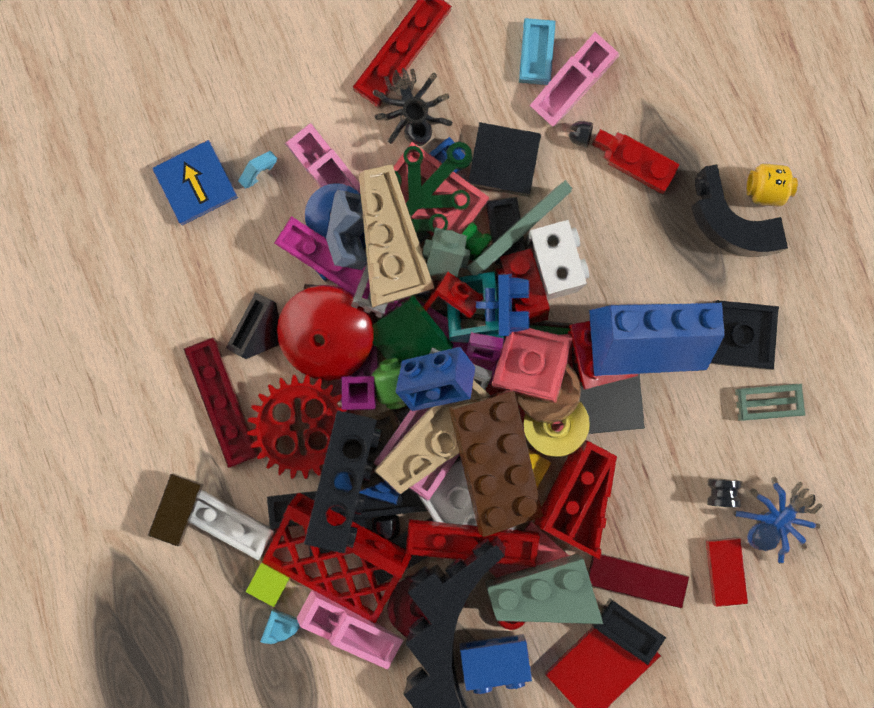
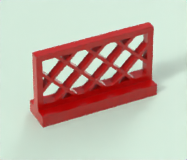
[262,492,412,624]

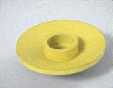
[524,402,590,457]

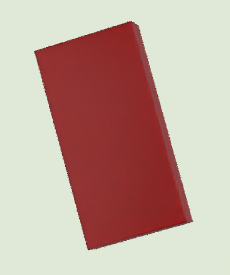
[706,537,748,607]

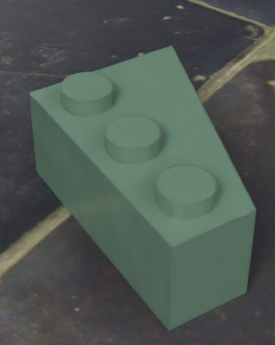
[485,553,603,624]

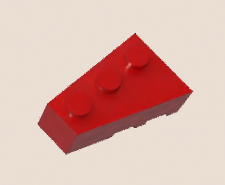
[534,440,617,560]

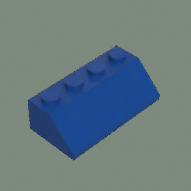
[589,303,725,376]

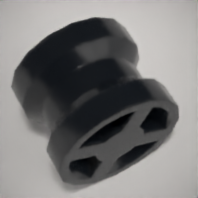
[707,479,742,507]

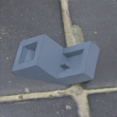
[326,190,367,270]

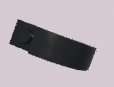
[691,164,788,257]

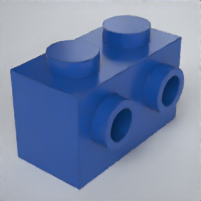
[395,347,476,411]
[460,634,532,694]

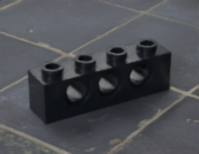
[304,410,381,554]

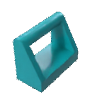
[447,271,505,343]

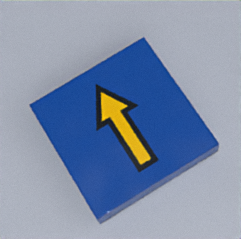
[152,140,238,226]

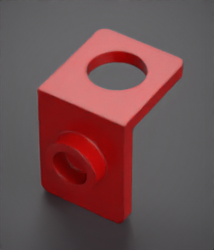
[423,272,483,318]

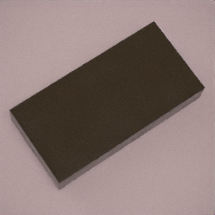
[148,473,204,547]

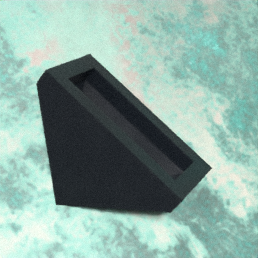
[226,292,279,359]

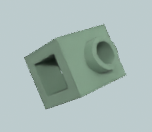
[422,228,470,281]

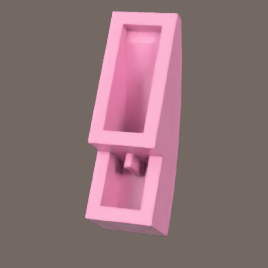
[530,32,620,127]
[284,123,361,194]
[297,590,403,670]

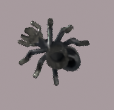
[373,68,453,146]

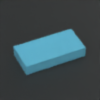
[519,18,556,85]

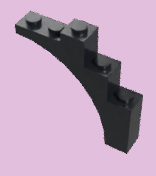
[403,536,505,708]

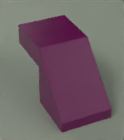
[341,346,379,410]

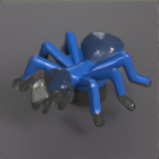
[734,477,823,564]

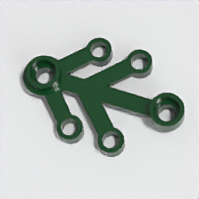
[394,142,472,233]

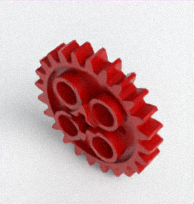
[247,375,347,479]

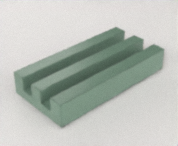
[735,384,805,421]

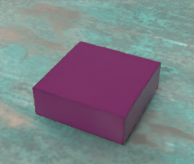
[466,332,504,362]

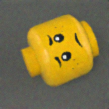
[746,163,798,207]

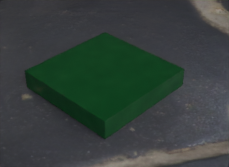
[372,295,453,363]

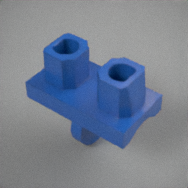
[476,274,529,336]

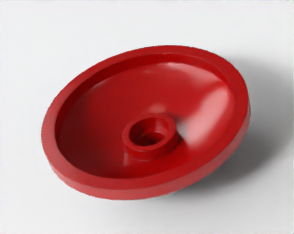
[277,285,374,381]

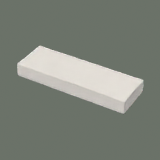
[190,490,276,560]

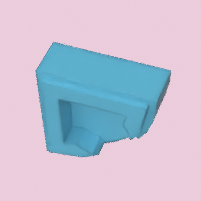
[238,151,278,189]
[260,609,300,644]

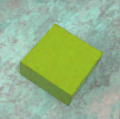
[246,563,290,607]

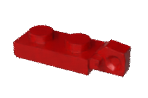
[592,129,680,194]

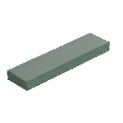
[466,180,573,276]

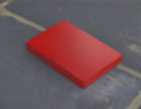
[545,626,661,708]

